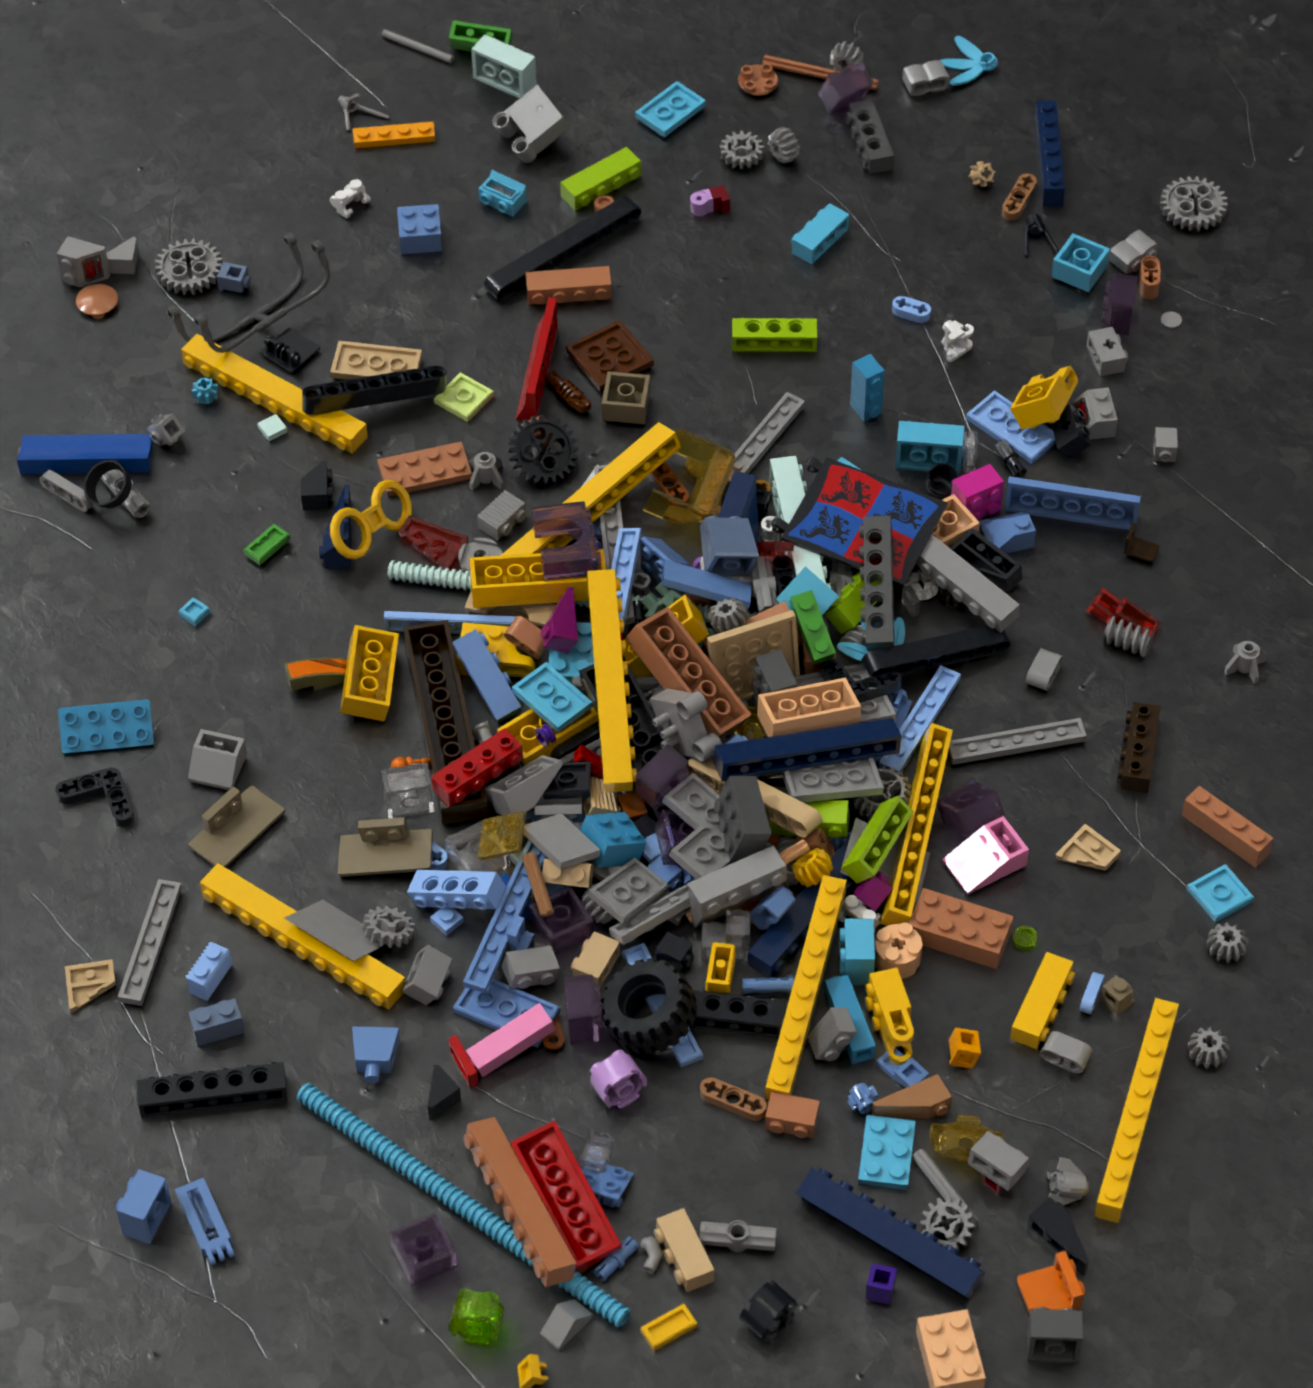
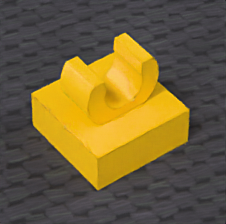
[517,1354,548,1388]

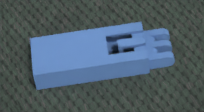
[175,1177,235,1265]

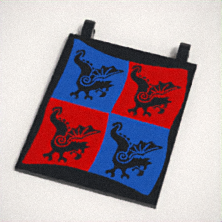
[772,457,948,587]

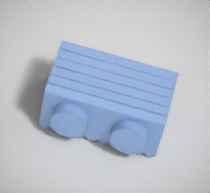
[186,942,232,1001]

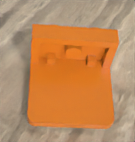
[1017,1251,1085,1314]

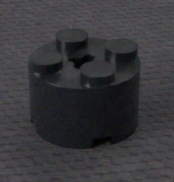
[739,1280,798,1342]

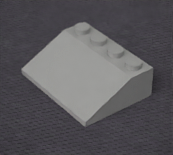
[688,846,788,928]

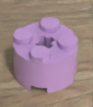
[590,1050,647,1108]

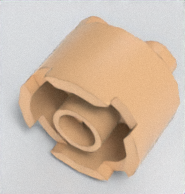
[874,922,923,979]

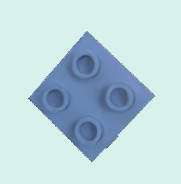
[581,1158,634,1208]

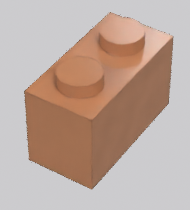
[765,1092,820,1138]

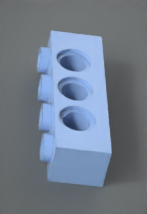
[407,870,506,910]

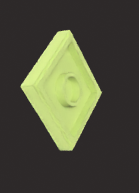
[434,372,494,422]

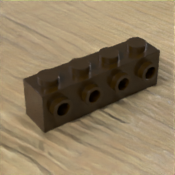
[1117,702,1161,793]

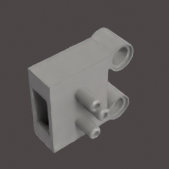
[493,85,571,163]
[649,688,722,762]

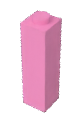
[466,1003,556,1078]

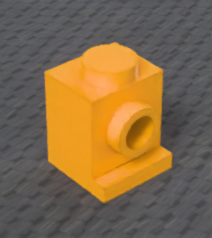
[949,1027,981,1069]

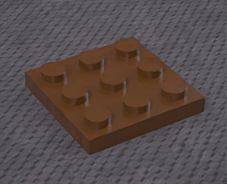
[566,320,654,392]

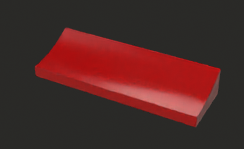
[515,297,558,421]
[510,1120,622,1274]

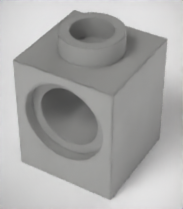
[1153,427,1178,462]

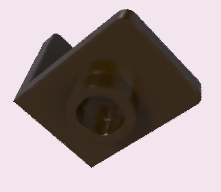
[1124,523,1159,563]

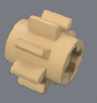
[968,161,995,187]

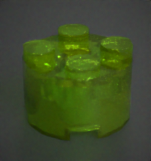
[449,1289,505,1346]

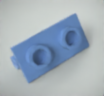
[889,689,913,730]

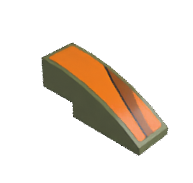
[284,657,347,691]

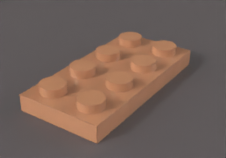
[377,441,472,497]

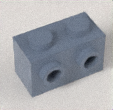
[188,999,244,1047]

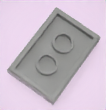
[522,813,601,869]
[587,858,670,924]

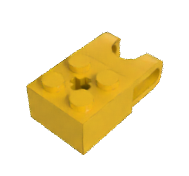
[1010,366,1078,430]
[456,623,535,678]
[865,967,914,1066]

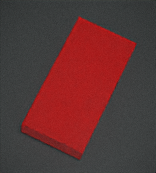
[448,1035,479,1088]

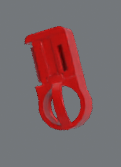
[574,745,603,780]

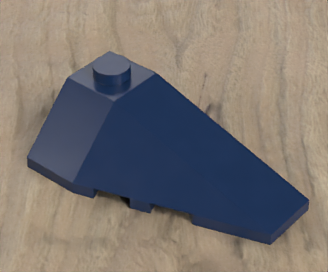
[718,471,760,550]
[319,485,351,568]

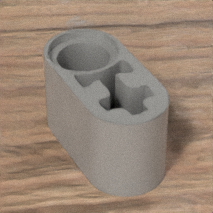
[1025,648,1063,691]
[1040,1031,1093,1074]

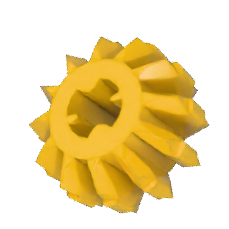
[792,848,833,887]

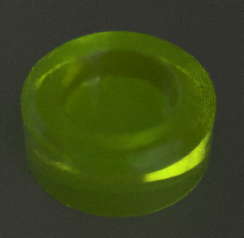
[1013,926,1037,950]

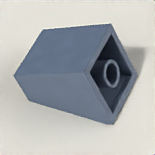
[700,516,759,576]

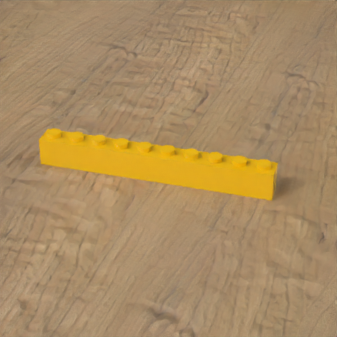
[181,334,368,454]
[500,422,681,556]
[587,569,637,793]
[880,723,953,926]
[200,863,406,1010]
[765,875,846,1100]
[1094,998,1179,1223]

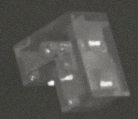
[701,909,750,961]

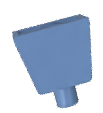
[352,1026,400,1083]

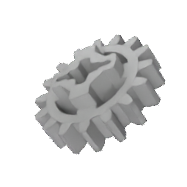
[720,131,764,169]
[362,906,415,948]
[920,1196,976,1250]

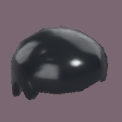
[926,463,960,498]

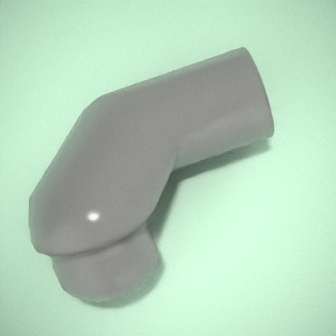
[641,1236,663,1274]

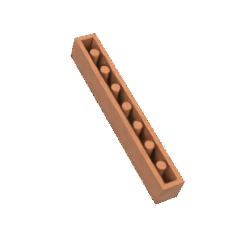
[464,1117,576,1287]

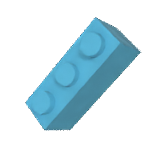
[791,203,849,264]

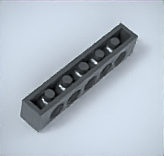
[859,515,895,651]

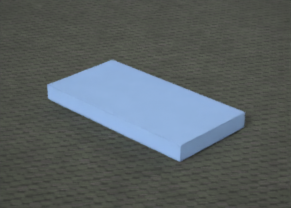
[966,390,1056,464]

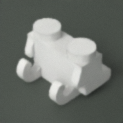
[329,179,371,219]
[941,320,974,362]
[838,895,882,932]

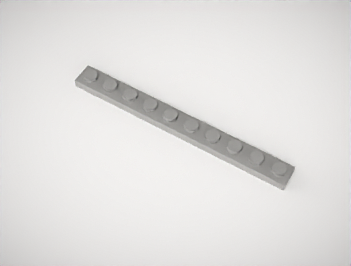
[594,464,635,625]

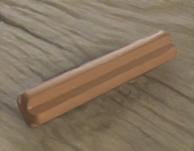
[522,852,554,918]

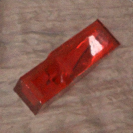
[1085,587,1161,636]

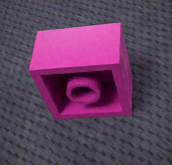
[951,464,1004,520]

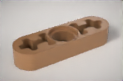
[1002,173,1037,221]
[700,1078,767,1121]

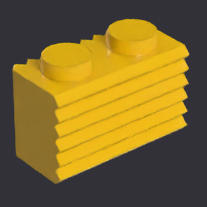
[706,942,736,993]

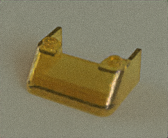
[643,427,735,525]

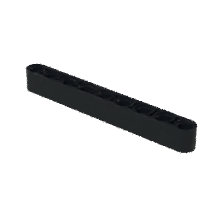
[484,196,642,301]

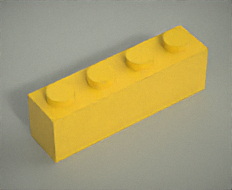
[1010,952,1076,1049]

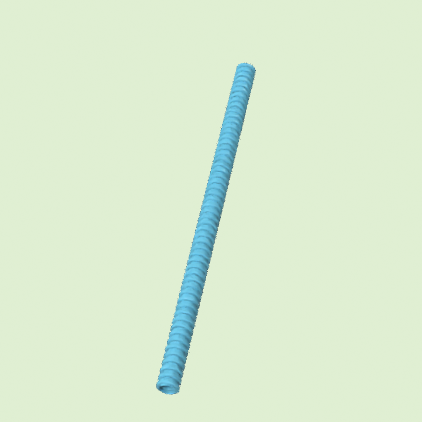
[297,1082,631,1328]

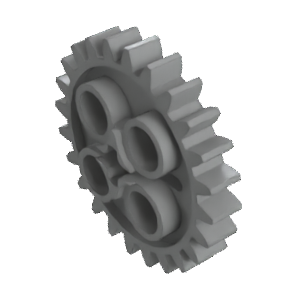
[1160,176,1228,231]
[155,238,223,295]

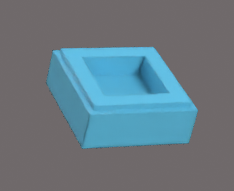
[178,597,210,627]

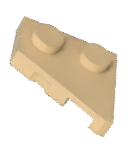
[1055,824,1121,871]
[65,959,116,1012]

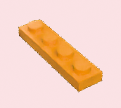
[353,122,435,148]

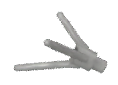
[338,93,389,131]

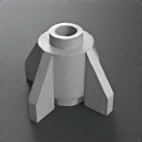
[468,452,503,491]
[1224,641,1268,684]
[1046,1157,1089,1205]

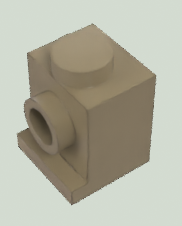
[1100,975,1135,1016]

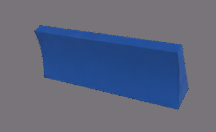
[17,434,153,474]

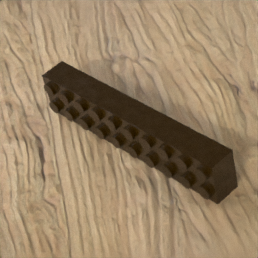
[403,620,488,825]

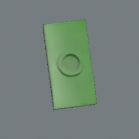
[243,524,291,565]

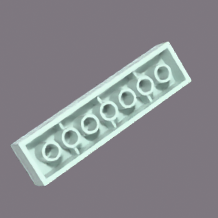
[769,456,831,618]

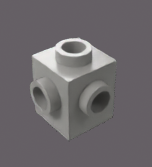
[147,413,185,446]

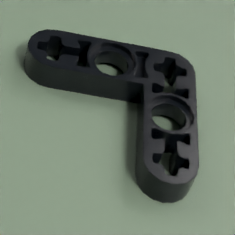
[821,659,902,703]
[55,767,134,827]

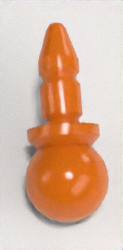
[391,756,430,775]

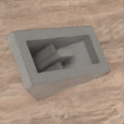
[107,237,139,274]
[540,1299,594,1351]

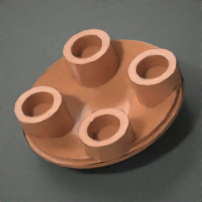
[738,63,778,96]
[76,284,118,319]

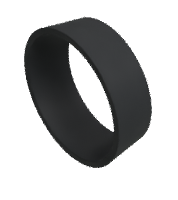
[84,460,132,509]

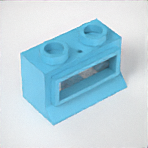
[478,170,527,217]

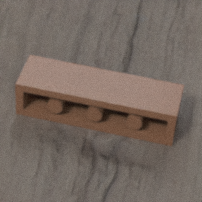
[526,266,612,305]
[1182,786,1273,868]

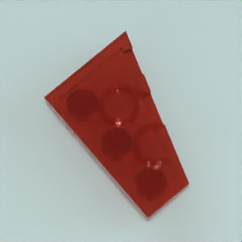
[399,516,468,571]
[756,541,794,557]

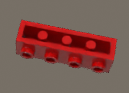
[431,728,523,807]

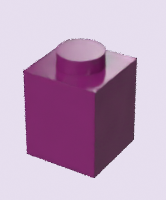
[854,871,892,911]

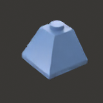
[979,512,1036,553]

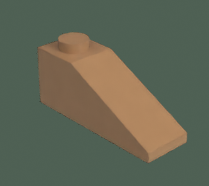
[872,1074,952,1119]

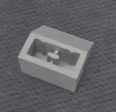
[188,729,247,790]

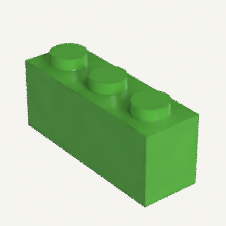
[449,20,513,52]
[789,590,836,666]

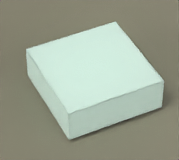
[257,414,287,441]

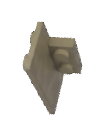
[188,786,285,868]
[338,817,433,877]

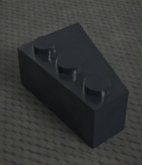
[950,528,1023,593]

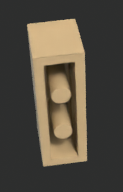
[654,1208,714,1292]

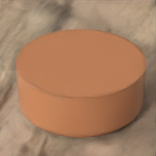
[594,195,614,212]

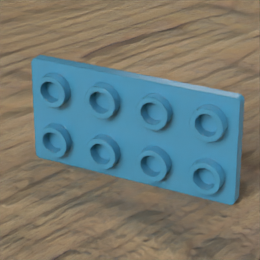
[58,699,154,754]

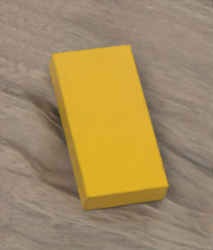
[640,1304,697,1351]

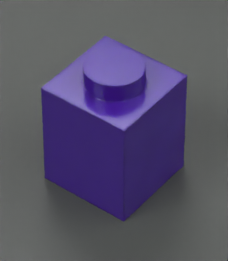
[865,1263,897,1305]

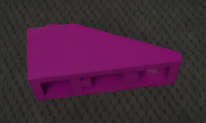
[541,586,578,654]

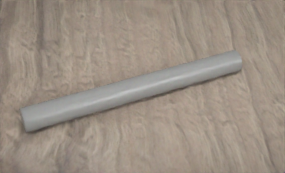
[382,29,454,63]

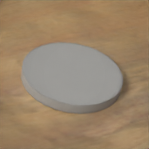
[1161,312,1182,329]

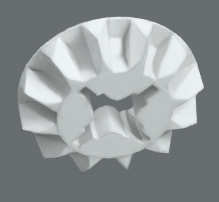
[904,569,939,600]

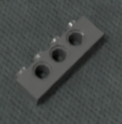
[846,99,894,174]

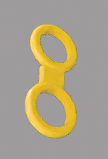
[330,479,412,560]

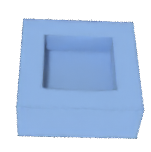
[430,908,464,936]

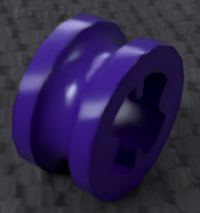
[535,724,556,747]

